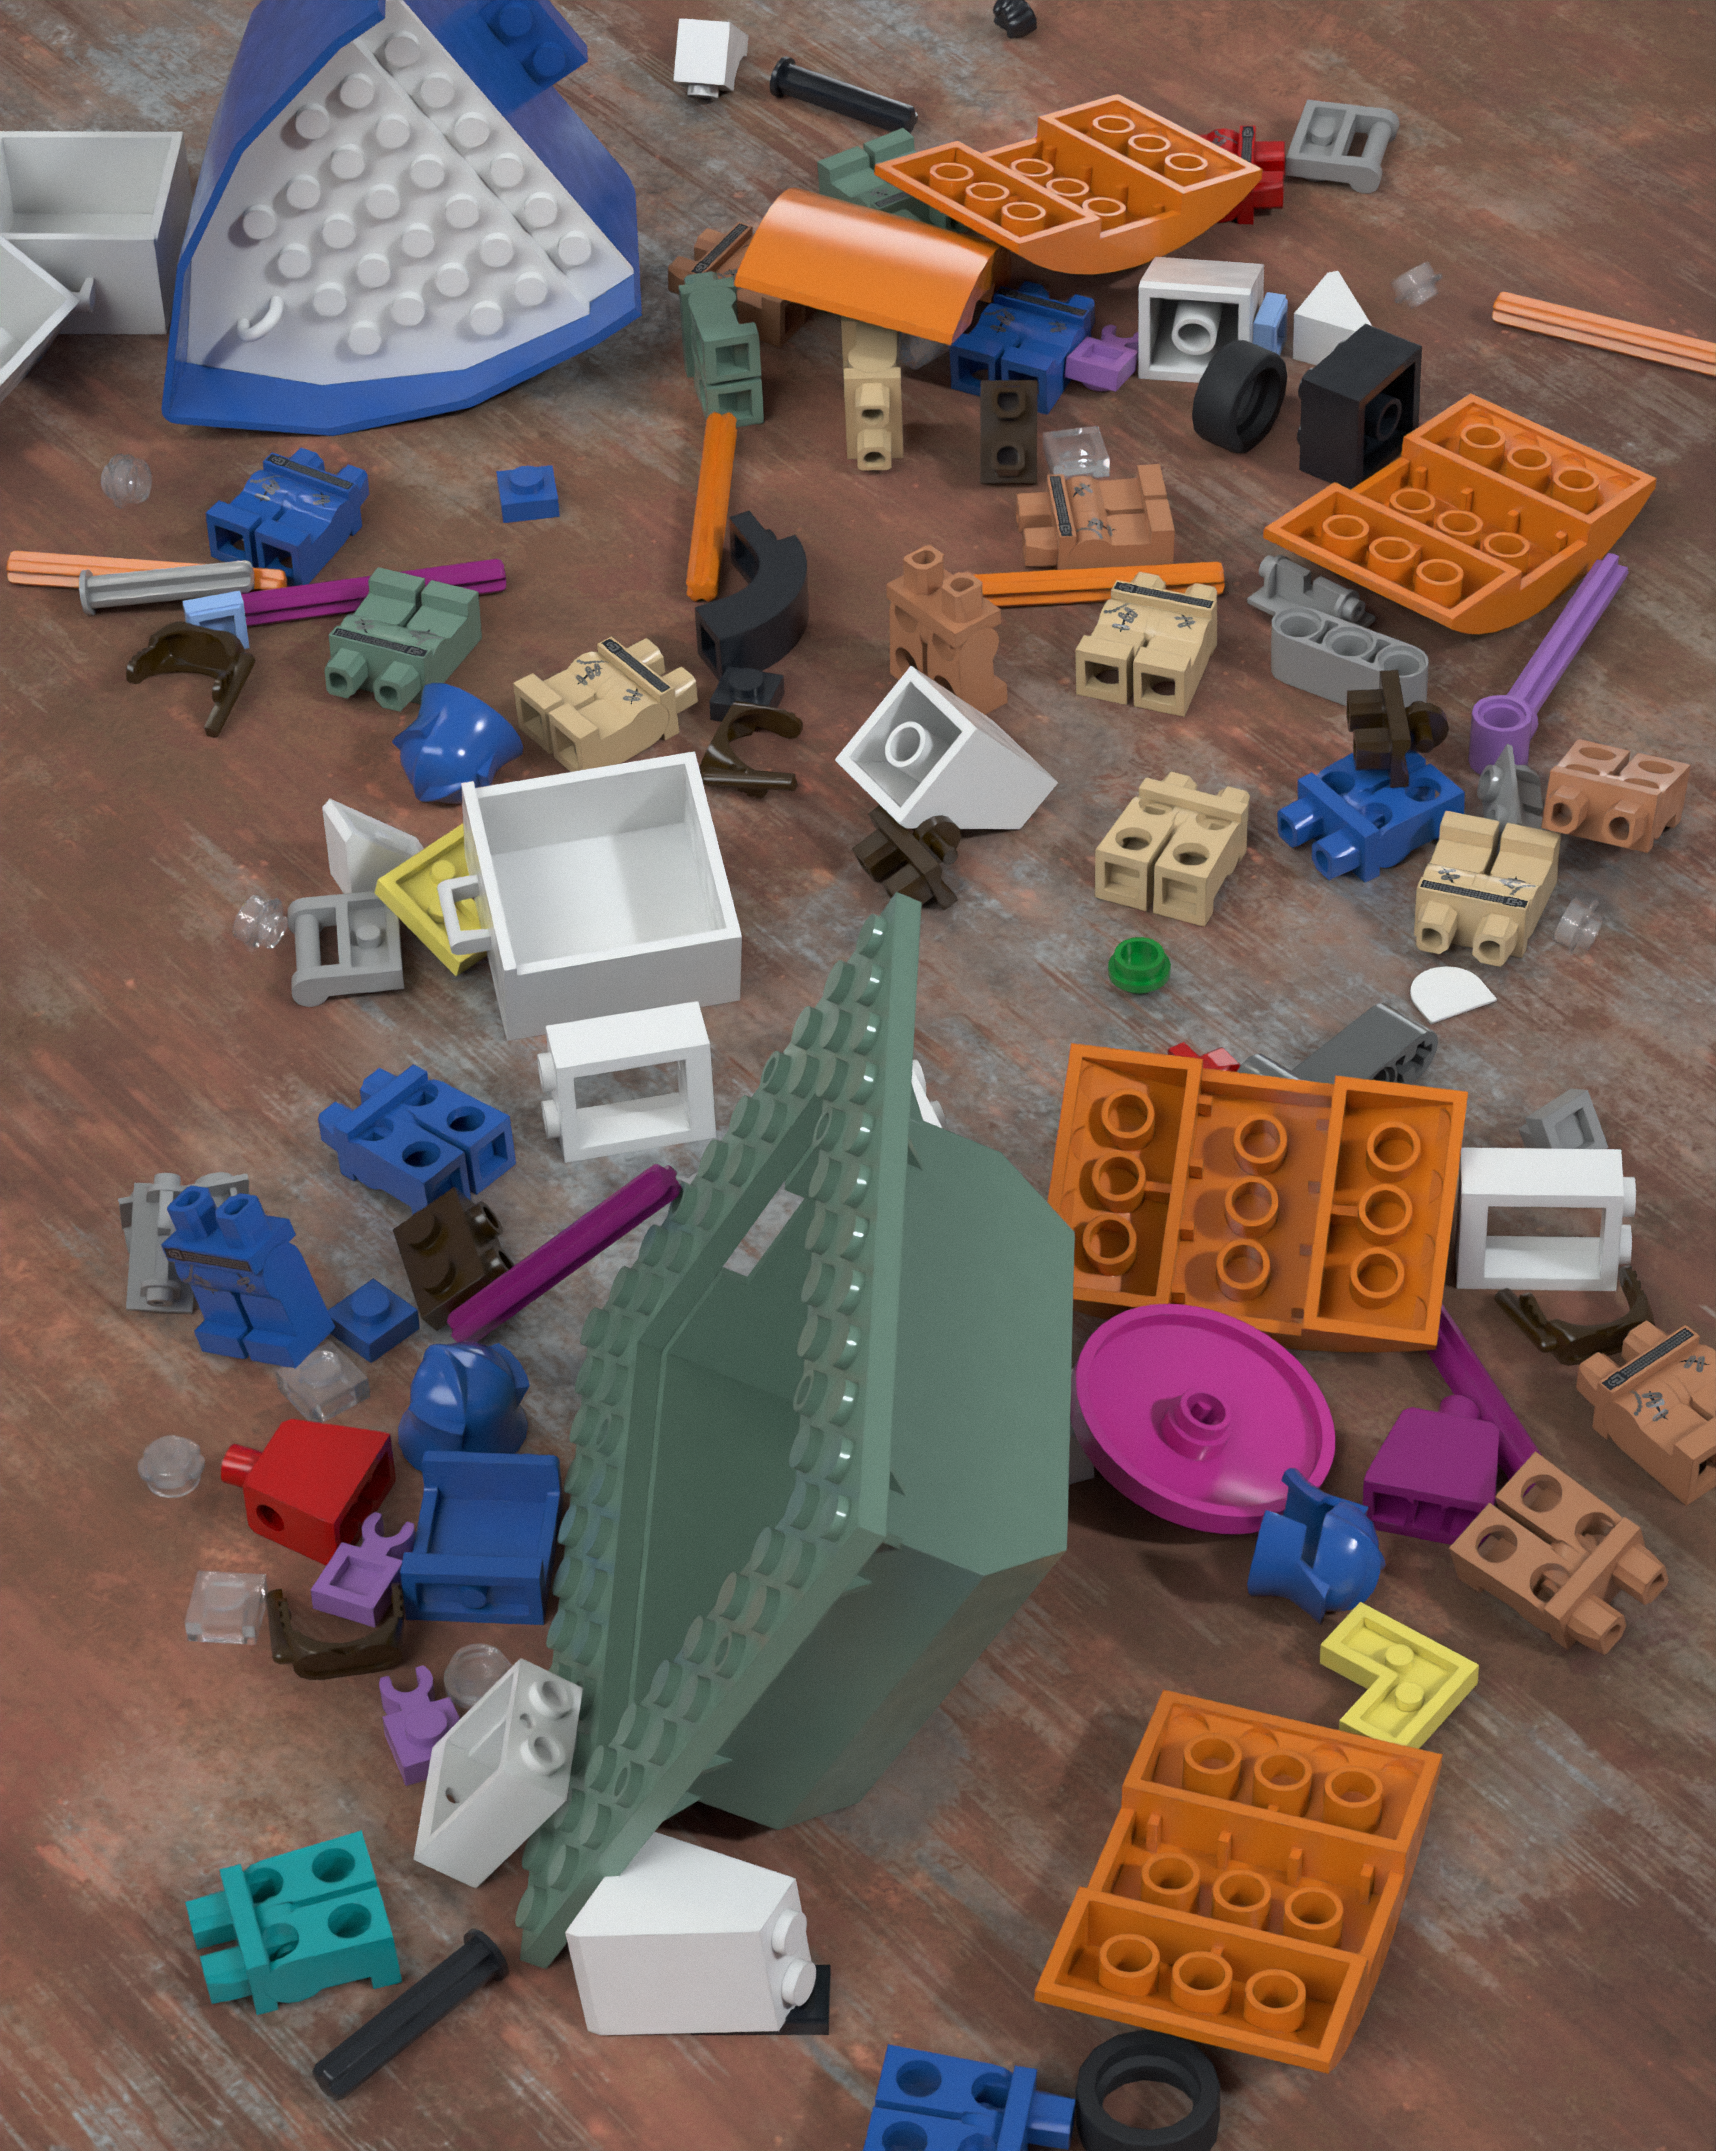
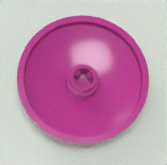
[1070,1304,1335,1534]

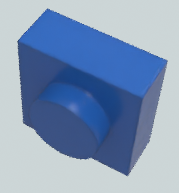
[496,465,560,523]
[328,1278,420,1363]

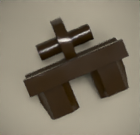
[980,380,1038,484]
[1346,670,1449,788]
[852,805,961,911]

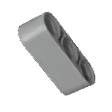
[1271,606,1429,708]

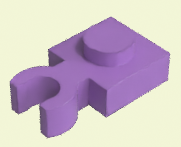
[1064,325,1139,392]
[311,1512,416,1628]
[379,1665,460,1786]

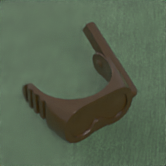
[126,621,256,738]
[699,700,803,798]
[1494,1265,1655,1366]
[266,1582,404,1680]

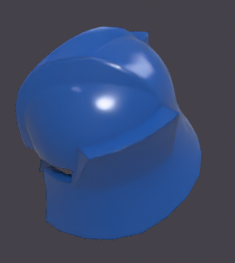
[392,683,523,804]
[398,1342,530,1471]
[1247,1468,1386,1625]

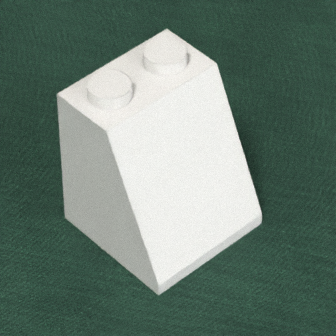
[1138,257,1264,383]
[835,666,1058,829]
[565,1832,816,2035]

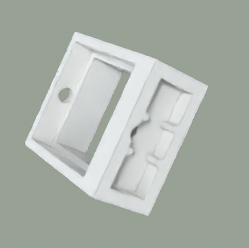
[537,1001,716,1163]
[1455,1147,1636,1291]
[414,1658,583,1889]

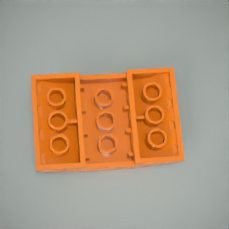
[874,94,1263,275]
[733,187,1012,346]
[1263,393,1657,634]
[1047,1043,1468,1353]
[1034,1689,1443,2074]

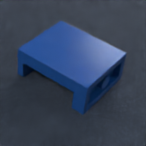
[400,1451,564,1625]

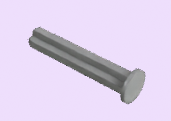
[79,560,255,616]

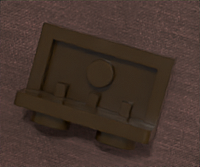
[393,1187,515,1331]

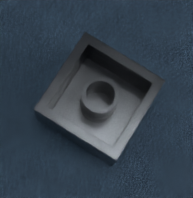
[1297,323,1422,490]

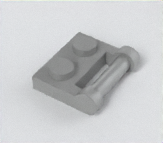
[1285,100,1400,194]
[287,891,404,1007]

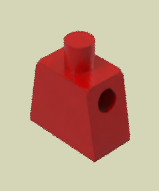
[221,1419,396,1566]

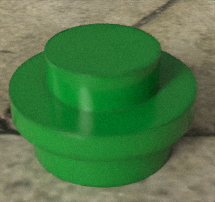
[1108,937,1171,994]

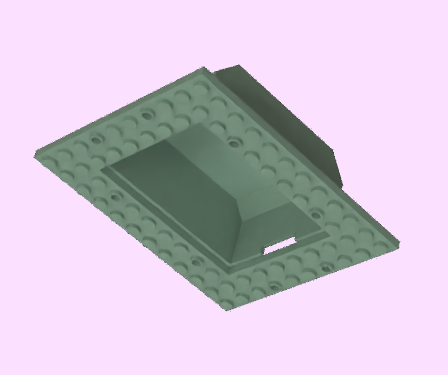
[515,892,1075,1969]

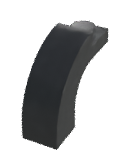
[695,511,809,682]

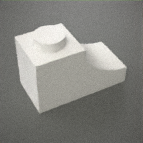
[673,18,748,99]

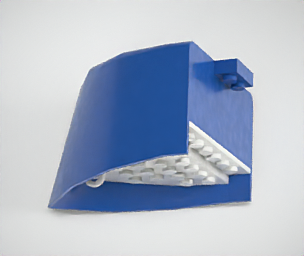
[161,0,642,436]

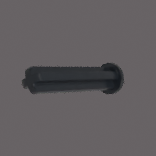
[770,56,918,134]
[312,1929,509,2100]

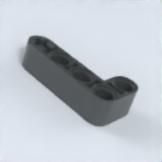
[1237,1003,1438,1085]

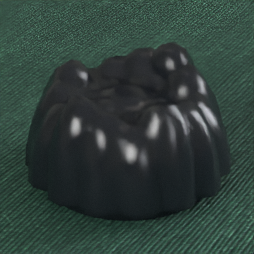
[993,0,1037,38]

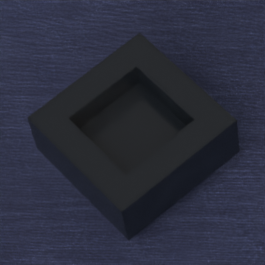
[709,666,785,729]

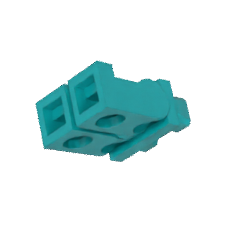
[185,1830,402,2015]

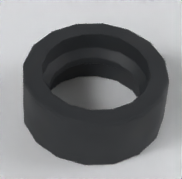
[1192,340,1288,453]
[1075,2029,1220,2151]

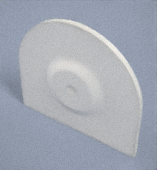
[1410,966,1497,1024]

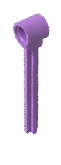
[1468,553,1628,775]

